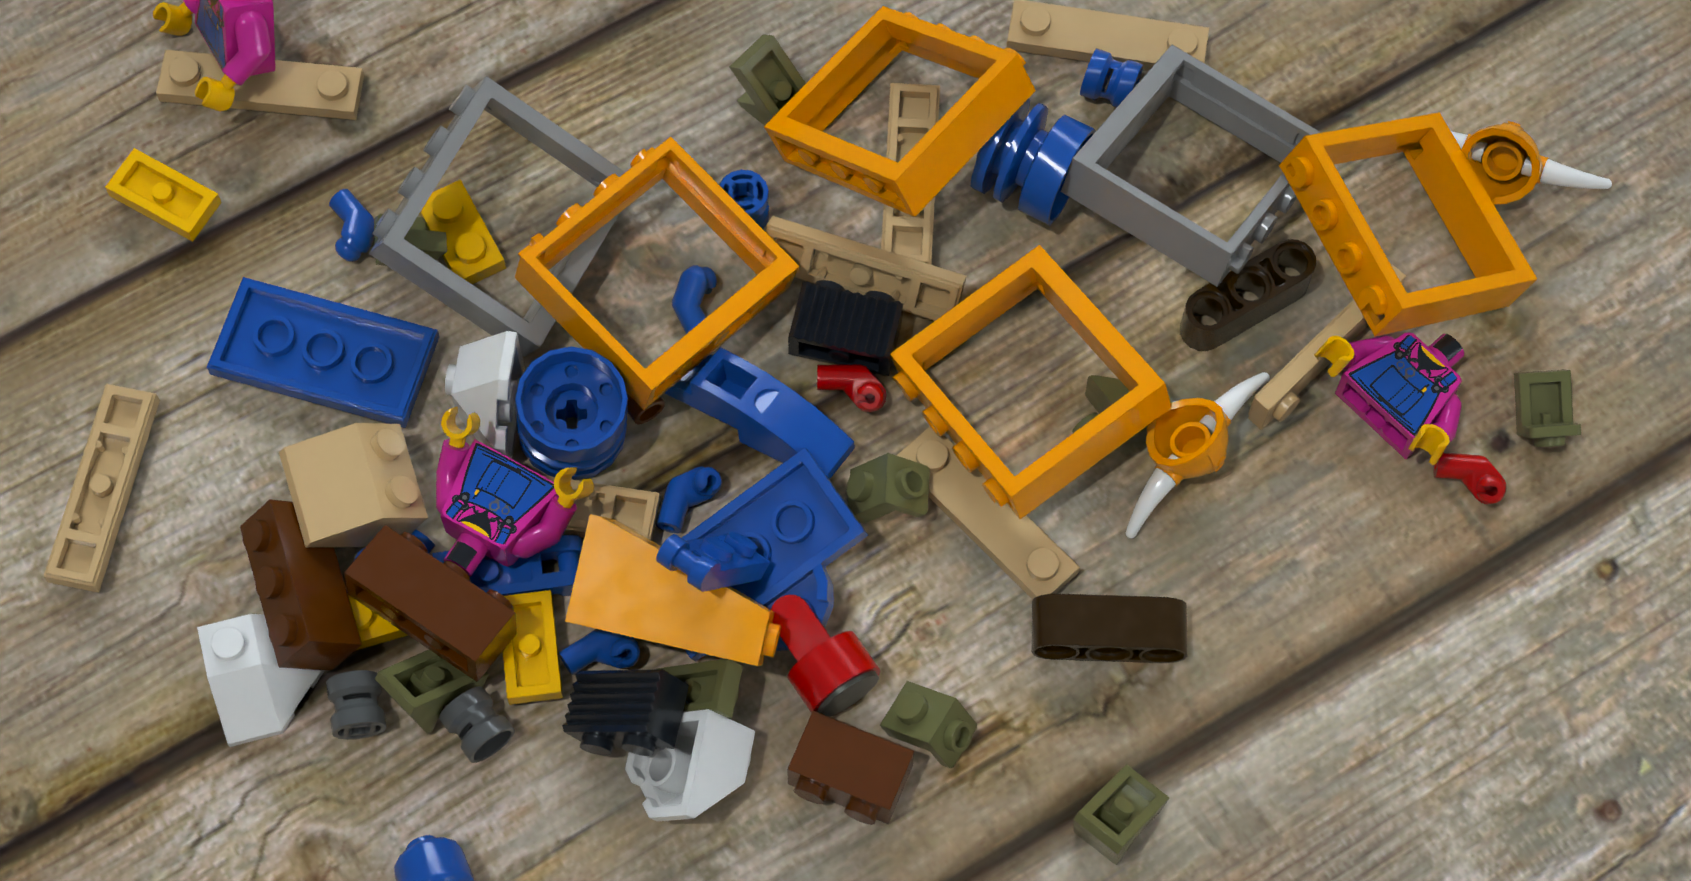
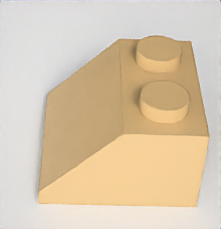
[279,423,428,548]

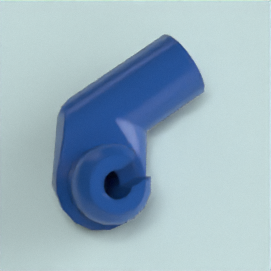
[329,189,374,262]
[672,265,717,334]

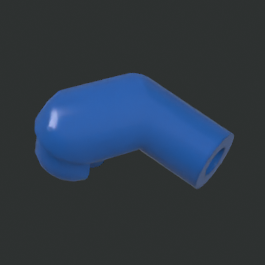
[656,467,722,533]
[558,629,640,675]

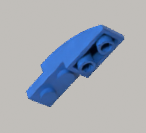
[665,347,855,480]

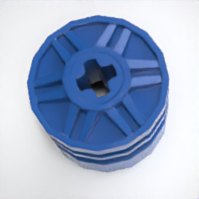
[970,98,1096,226]
[515,346,628,480]

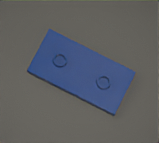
[207,277,440,428]

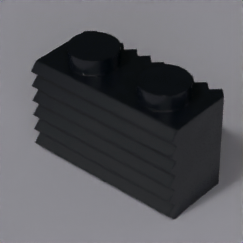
[788,280,903,376]
[562,669,689,756]

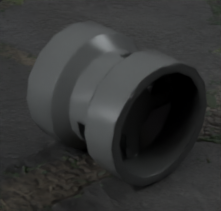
[326,670,387,740]
[439,686,515,763]

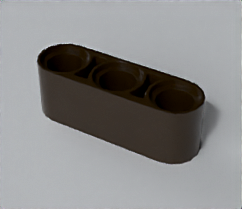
[1180,239,1316,351]
[1031,594,1187,663]

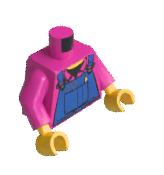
[153,0,276,111]
[1314,332,1464,465]
[436,406,594,577]

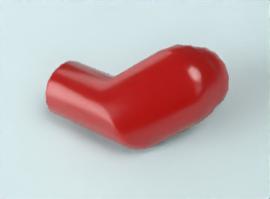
[817,365,887,412]
[1433,452,1506,504]

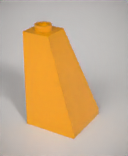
[565,514,781,666]

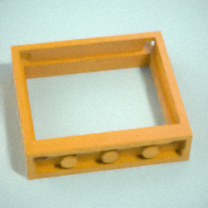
[764,6,1036,217]
[1279,112,1537,337]
[515,136,799,410]
[890,245,1172,520]

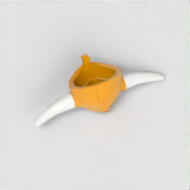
[1451,121,1612,205]
[1125,372,1270,538]

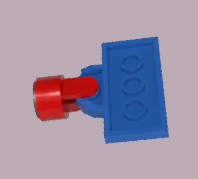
[682,447,880,717]

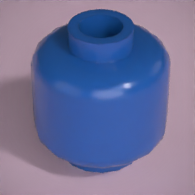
[394,835,474,881]

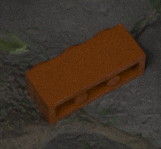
[240,499,362,671]
[344,525,517,682]

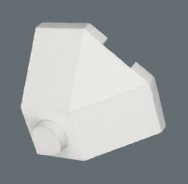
[445,331,526,459]
[197,614,325,747]
[625,709,755,822]

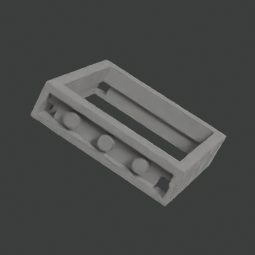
[1061,45,1321,287]
[369,76,625,357]

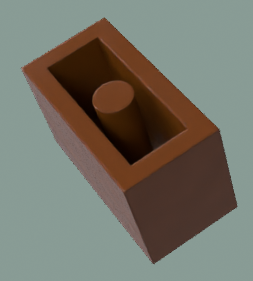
[787,711,914,825]

